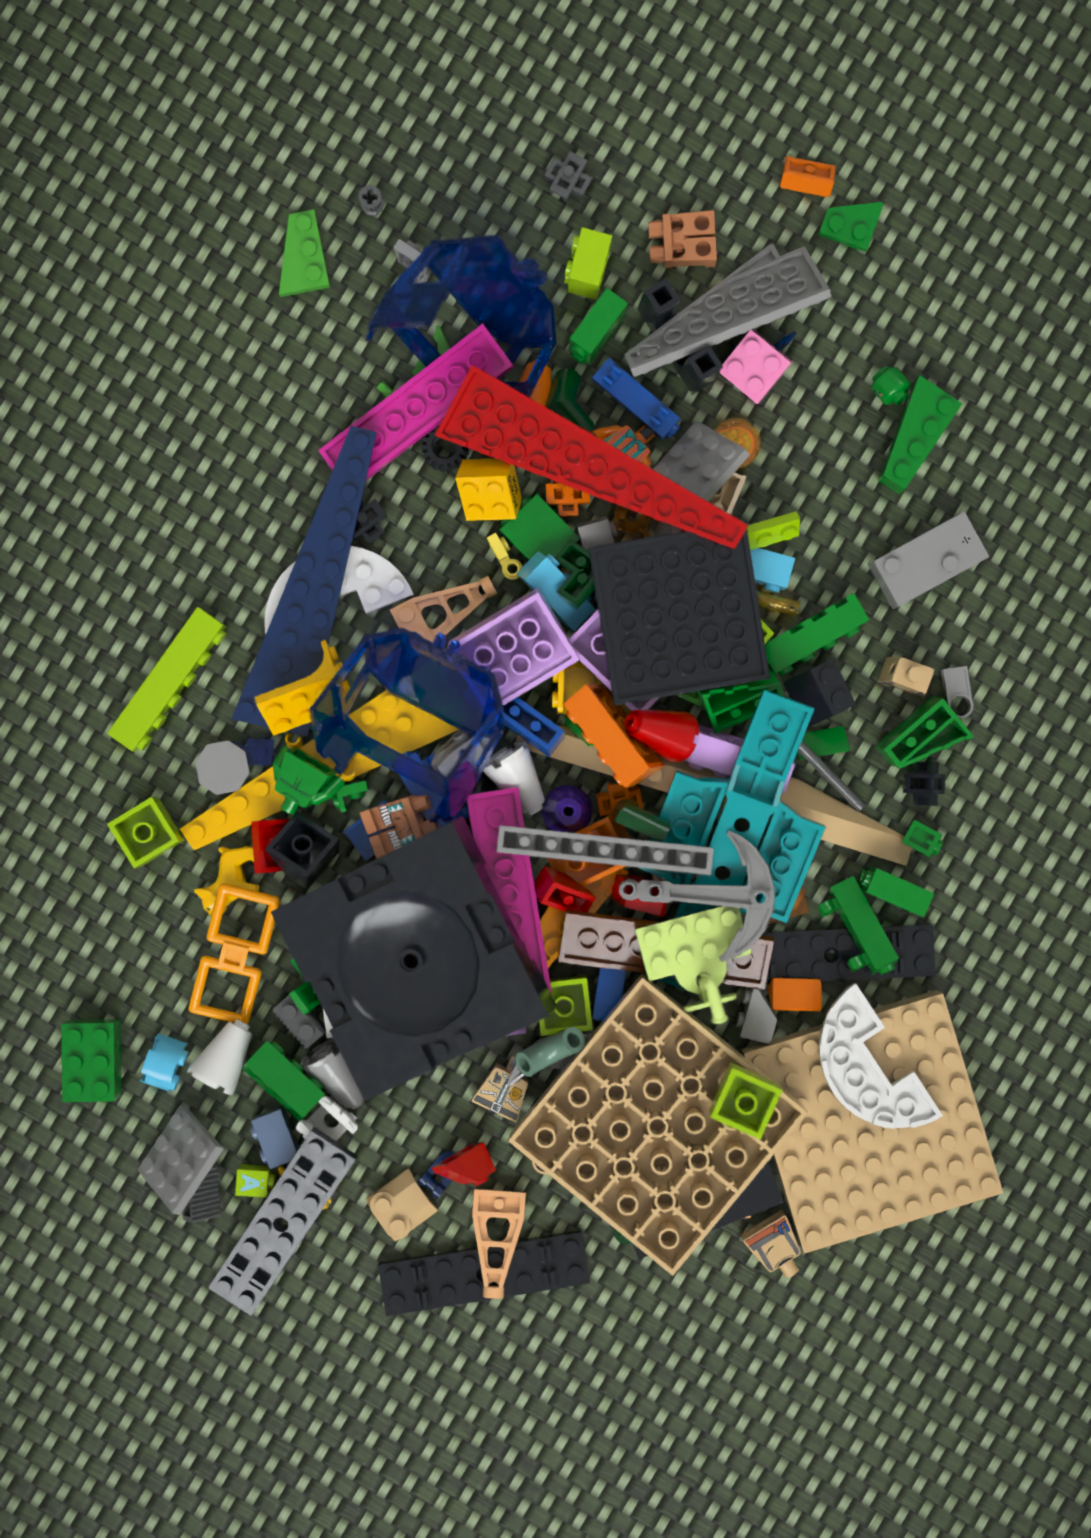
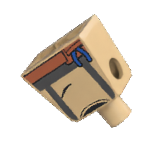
[878,657,935,698]
[740,1209,801,1278]

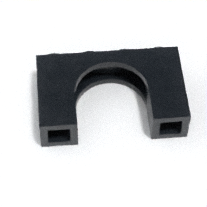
[637,278,723,395]

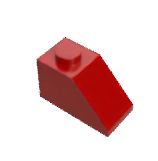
[534,865,596,912]
[612,874,667,916]
[432,1142,496,1186]

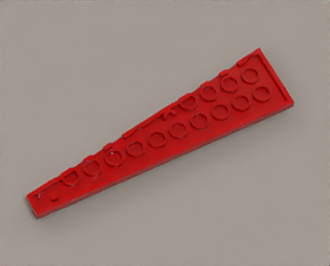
[435,365,749,549]

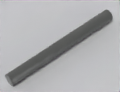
[798,741,865,811]

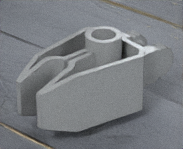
[431,725,497,779]

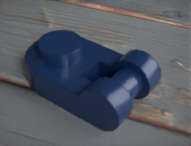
[417,1150,456,1199]

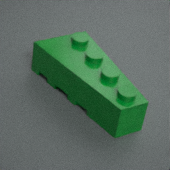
[878,375,962,494]
[765,593,869,676]

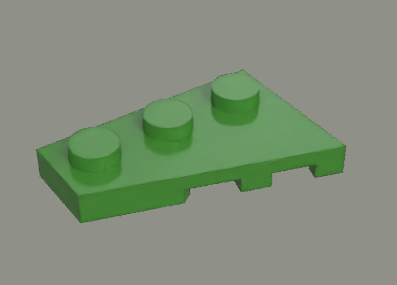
[279,209,330,297]

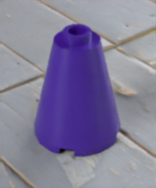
[542,785,593,833]

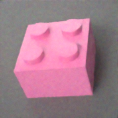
[720,329,793,404]

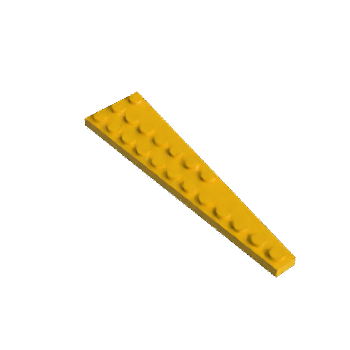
[180,657,479,850]

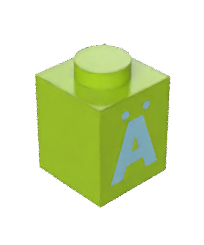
[235,1164,276,1198]

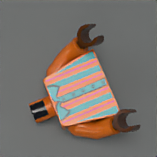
[587,425,655,467]

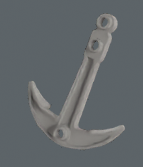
[619,831,775,962]

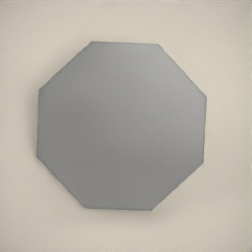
[195,740,250,795]

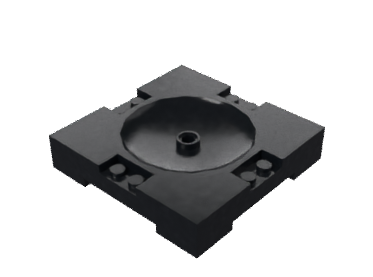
[271,816,557,1101]

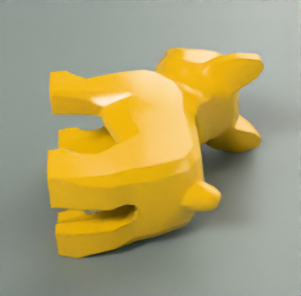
[194,846,260,916]

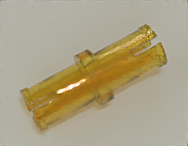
[757,590,801,617]

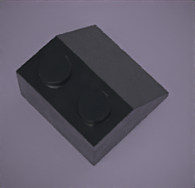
[783,658,856,728]
[265,811,339,890]

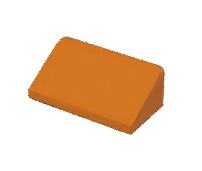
[780,156,836,197]
[767,978,822,1011]

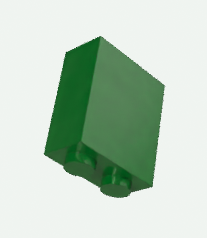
[569,288,628,366]
[500,494,580,561]
[857,866,935,917]

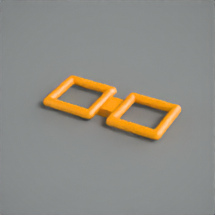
[188,883,280,1024]

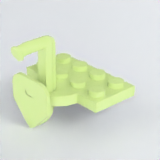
[635,906,751,1024]

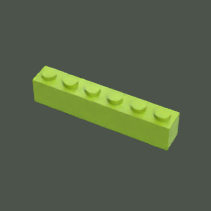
[107,607,227,752]

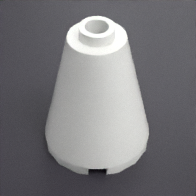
[481,740,545,815]
[187,1019,252,1095]

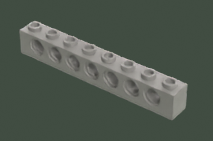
[497,826,714,875]

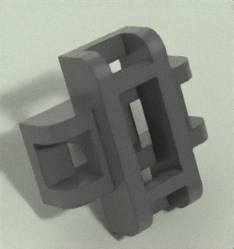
[544,151,592,201]

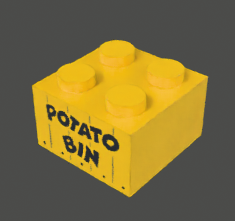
[455,458,522,521]

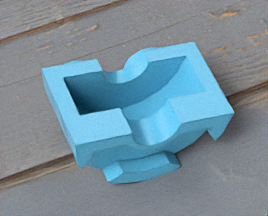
[140,1033,189,1092]

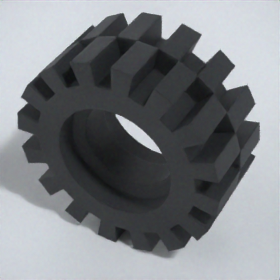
[421,425,468,473]

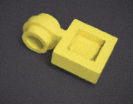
[487,533,522,580]

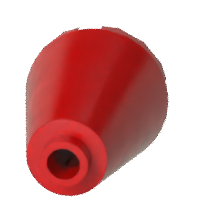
[625,710,699,763]

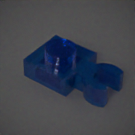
[231,738,274,765]

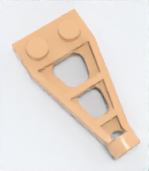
[390,576,497,656]
[472,1189,526,1299]

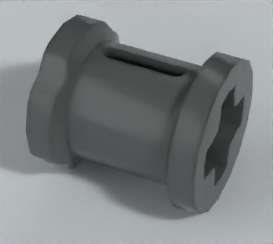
[358,185,384,216]

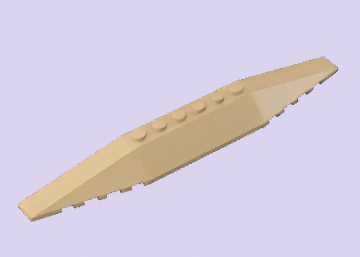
[514,725,912,866]

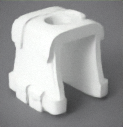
[296,1095,358,1141]

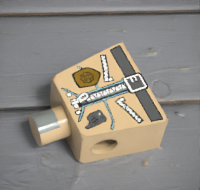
[472,1055,528,1123]

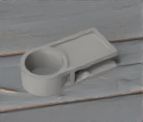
[940,666,973,719]

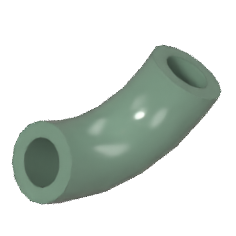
[515,1027,585,1077]

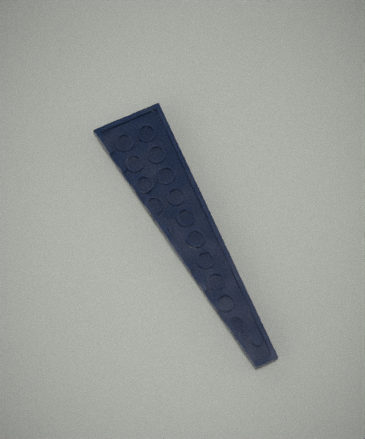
[231,426,377,737]

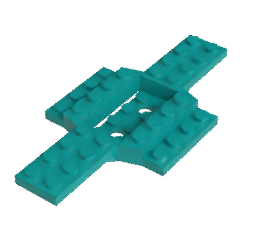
[639,689,826,995]

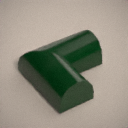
[545,368,594,431]
[555,539,595,610]
[613,799,671,842]

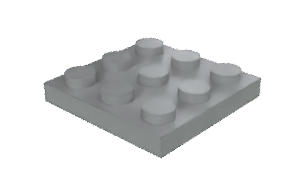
[653,420,750,502]
[137,1105,223,1215]

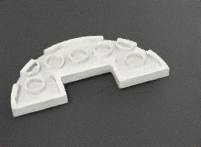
[265,546,414,634]
[819,983,943,1129]

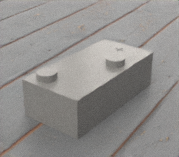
[868,511,989,610]

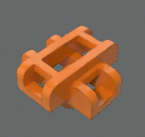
[546,482,590,517]
[597,783,643,816]

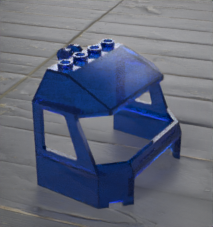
[366,235,557,397]
[309,627,504,823]

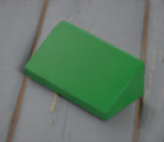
[796,726,850,760]

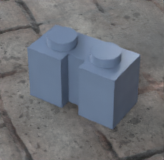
[250,1106,300,1169]

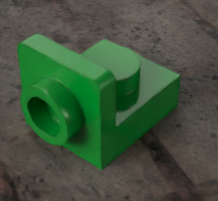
[333,780,370,813]
[902,820,944,858]

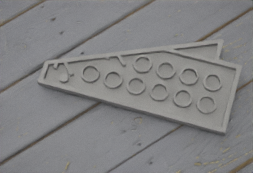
[625,243,831,377]

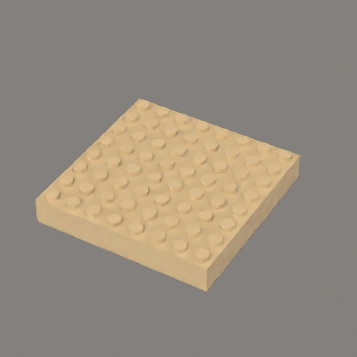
[508,974,808,1276]
[741,990,1003,1254]

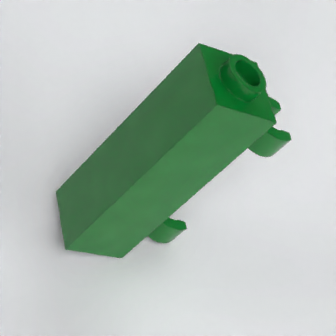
[817,876,899,975]

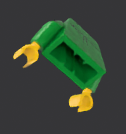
[273,733,356,814]

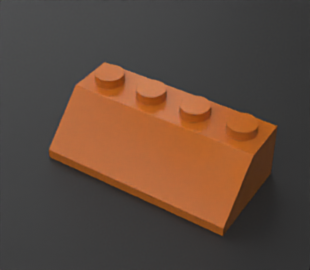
[563,684,665,788]

